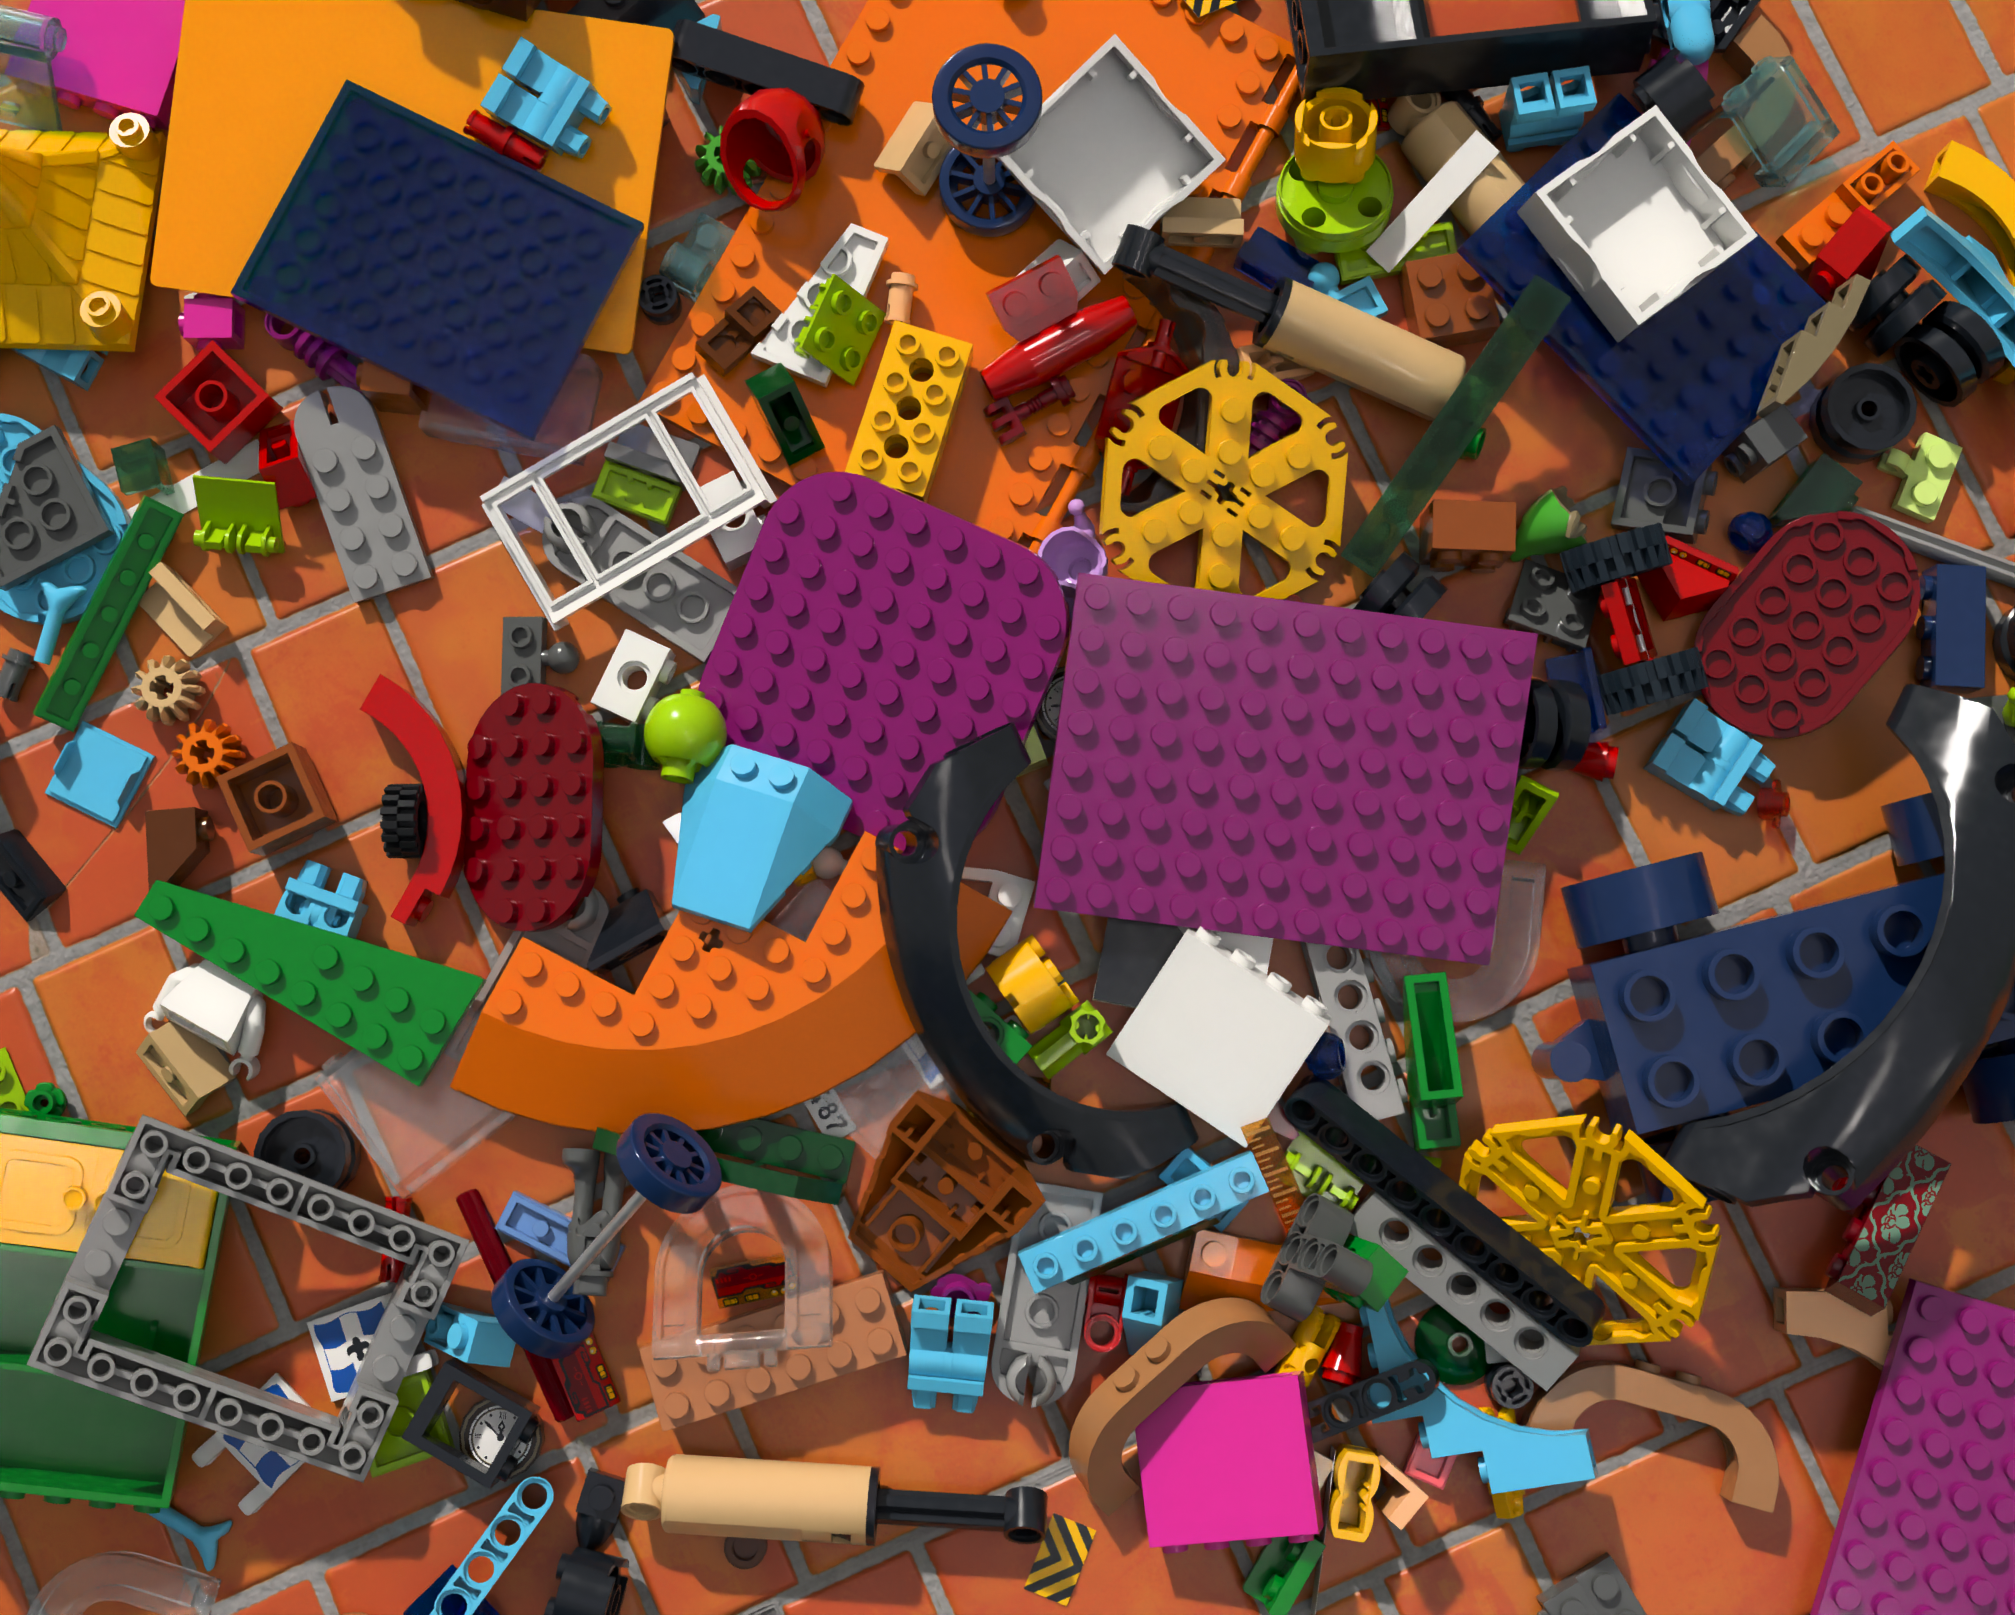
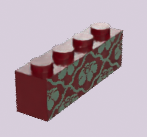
[1824,1145,1951,1316]

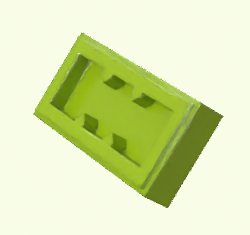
[591,460,683,527]

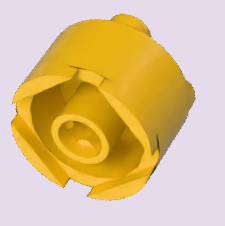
[1294,87,1378,184]
[985,934,1080,1035]

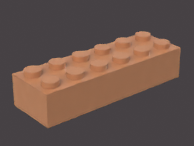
[639,1269,909,1432]

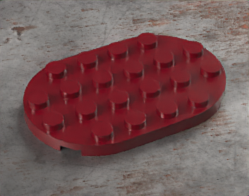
[1694,511,1921,739]
[464,683,604,932]

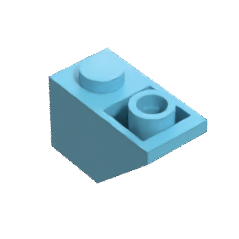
[1122,1271,1184,1355]
[423,1302,516,1367]

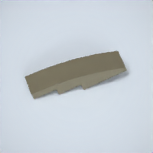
[1756,274,1871,418]

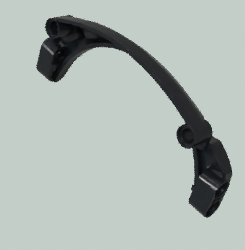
[875,722,1199,1180]

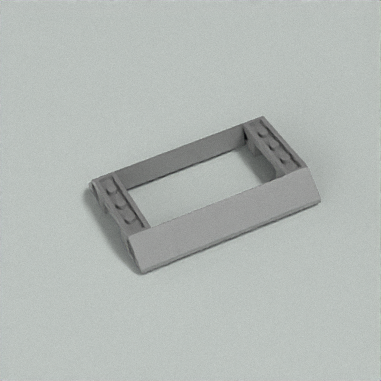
[27,1114,469,1483]

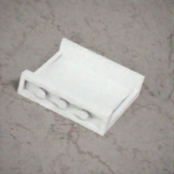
[1106,926,1332,1148]

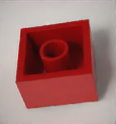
[154,340,283,464]

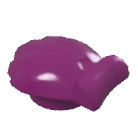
[930,1273,992,1318]

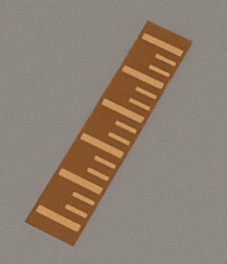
[1240,1117,1304,1234]

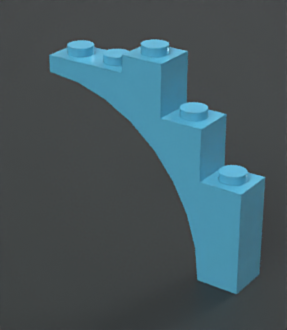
[1890,205,2015,368]
[1359,1298,1598,1494]

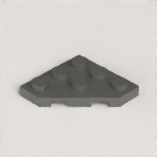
[0,425,115,591]

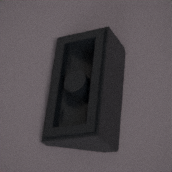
[0,829,66,922]

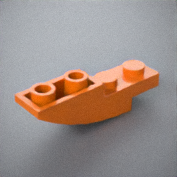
[1775,141,1920,271]

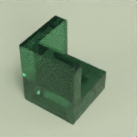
[111,438,175,496]

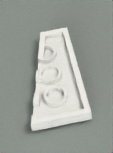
[751,223,889,388]

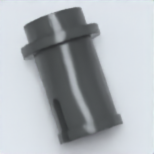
[0,647,35,702]

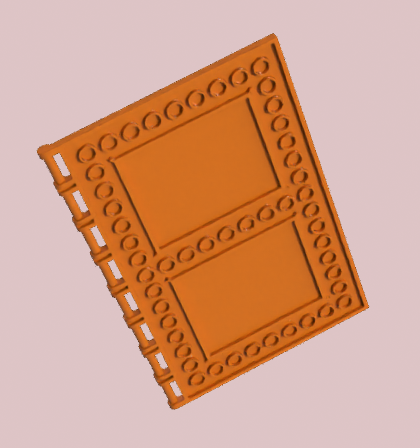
[638,0,1300,555]

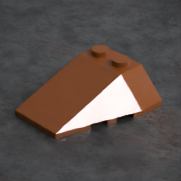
[848,1090,1046,1292]

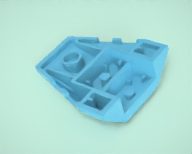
[672,744,853,933]

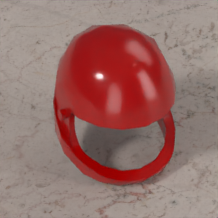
[720,88,825,212]

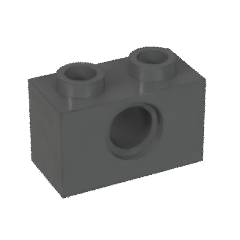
[1720,404,1808,484]

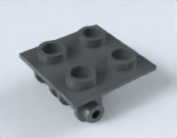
[1503,559,1601,652]

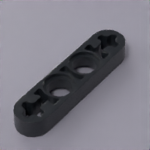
[1308,1358,1440,1443]

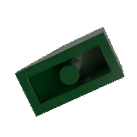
[745,362,825,466]

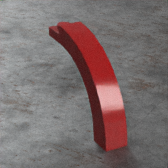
[359,674,467,927]

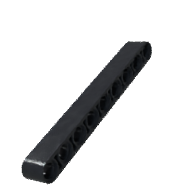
[1284,1075,1605,1347]

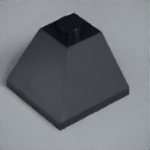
[587,887,671,975]

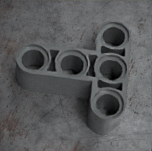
[1260,1193,1373,1322]

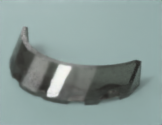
[1120,272,1239,513]

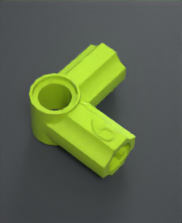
[1027,1000,1113,1080]

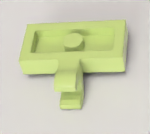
[1876,432,1963,524]

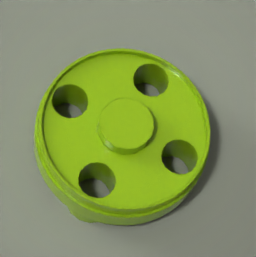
[1275,154,1394,254]

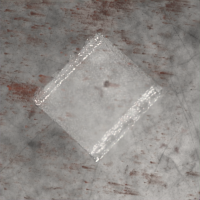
[314,1005,519,1199]

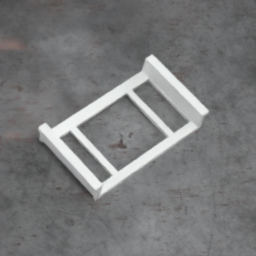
[480,372,778,631]

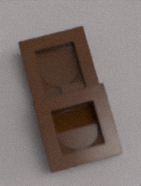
[695,286,782,377]

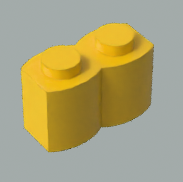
[1327,1443,1381,1543]

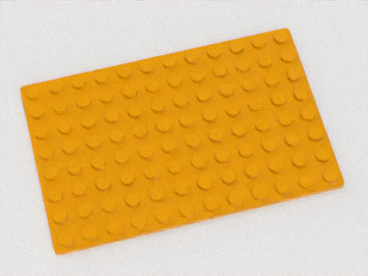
[150,0,675,355]

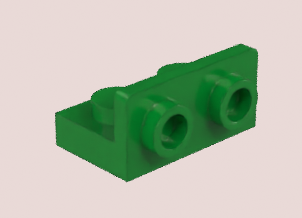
[1242,1534,1326,1615]

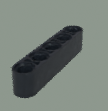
[671,19,865,126]

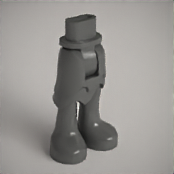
[562,1148,627,1296]

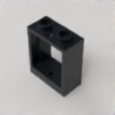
[401,1357,541,1489]

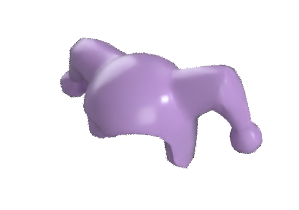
[1038,499,1109,622]

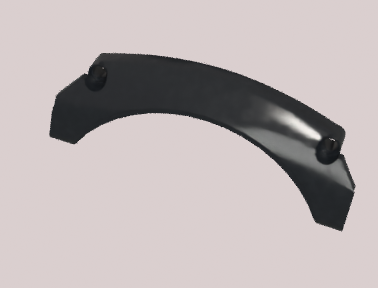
[1664,684,2015,1210]

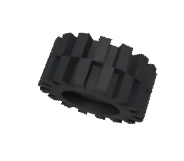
[380,784,428,858]

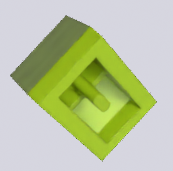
[1506,775,1559,855]

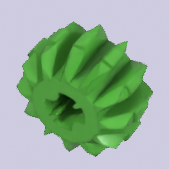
[694,125,762,196]

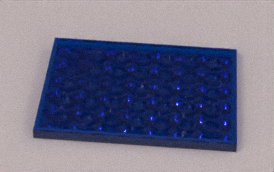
[231,79,644,442]
[1457,92,1827,486]

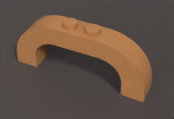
[1696,14,1795,191]
[1069,1297,1297,1516]
[1520,1359,1779,1513]

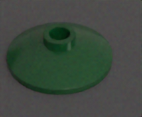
[1414,1304,1493,1385]

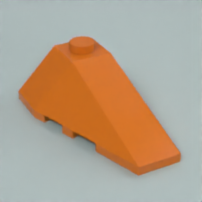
[1179,1225,1346,1311]

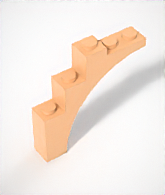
[1773,1287,1894,1372]

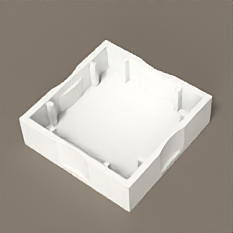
[997,34,1226,275]
[1517,105,1758,343]

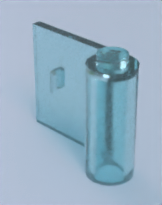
[0,4,67,132]

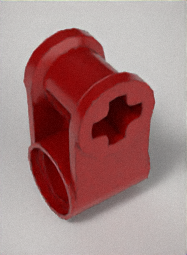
[1082,1268,1130,1353]

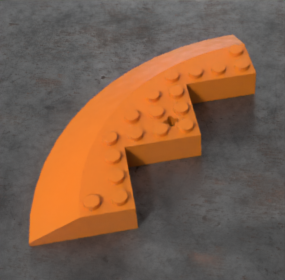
[450,831,1013,1134]

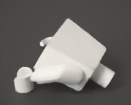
[143,959,266,1081]

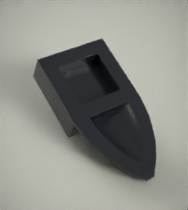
[576,1467,626,1551]

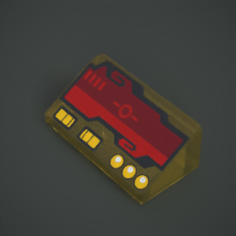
[709,1250,801,1309]

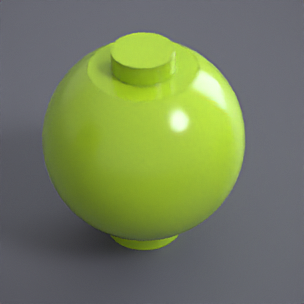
[644,689,727,784]

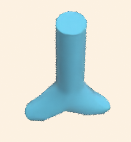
[33,580,87,665]
[147,1507,233,1572]

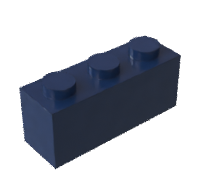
[1916,564,1986,694]

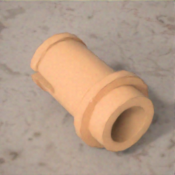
[884,272,918,325]

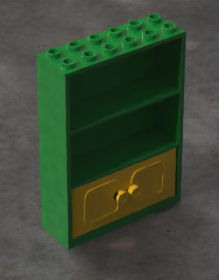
[0,1108,241,1514]

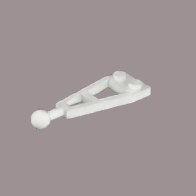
[812,846,1035,957]

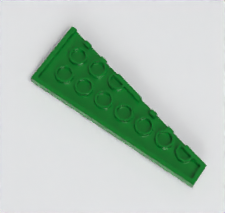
[134,880,487,1087]

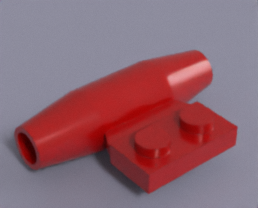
[979,255,1138,401]

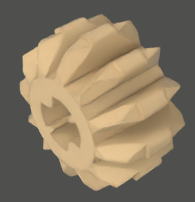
[130,655,206,726]

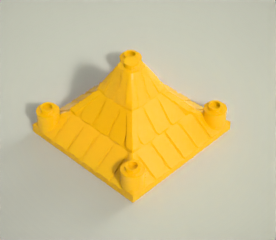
[0,113,167,352]

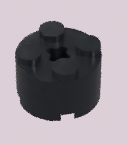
[1630,48,1724,143]
[544,1547,629,1615]

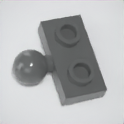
[501,617,580,695]

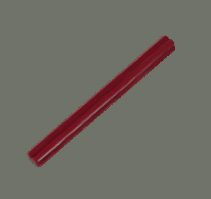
[456,1189,575,1422]

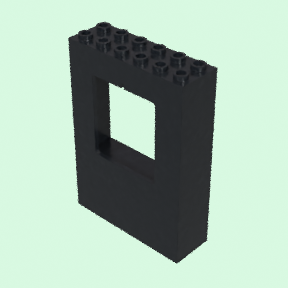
[1285,0,1660,103]

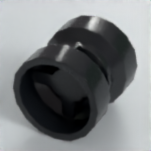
[639,275,682,325]
[1484,1362,1534,1409]

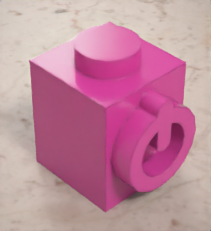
[178,293,245,352]

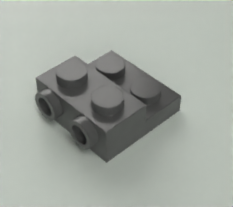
[1611,447,1718,544]
[1536,1552,1647,1615]

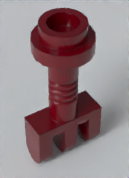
[983,374,1076,446]

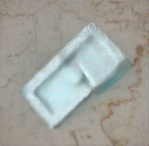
[659,212,736,302]

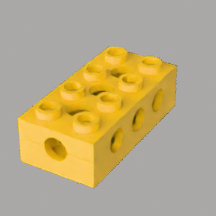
[845,320,973,503]

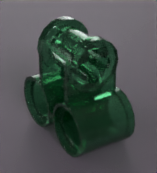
[596,720,662,770]

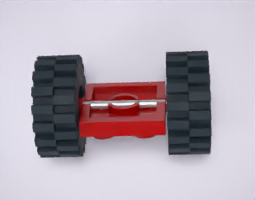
[1559,523,1709,716]

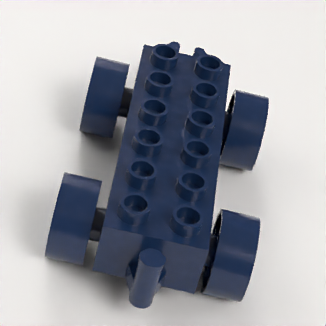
[1531,792,2015,1204]

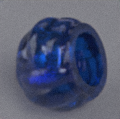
[1727,511,1773,554]
[1305,1032,1346,1080]

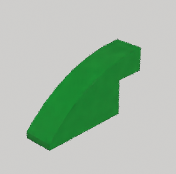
[1403,972,1464,1153]

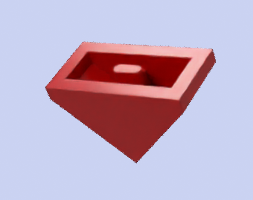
[1637,554,1730,622]

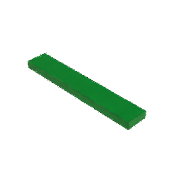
[33,495,184,732]

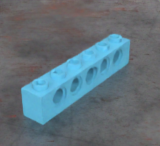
[1018,1150,1269,1294]

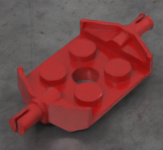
[1094,318,1190,497]

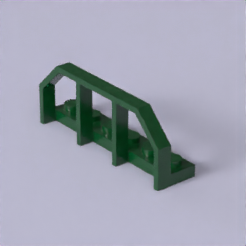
[592,1118,857,1205]

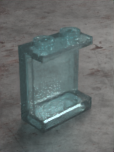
[1718,56,1840,187]

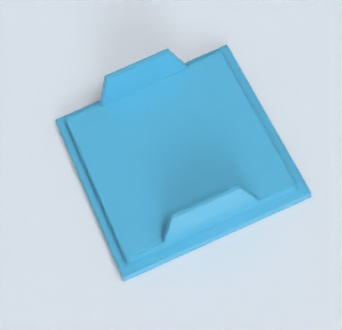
[45,721,155,829]

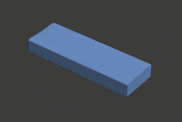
[494,1190,626,1282]

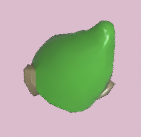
[1510,486,1588,562]

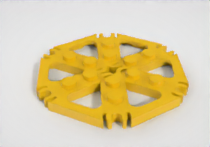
[1099,360,1348,600]
[1459,1114,1722,1346]

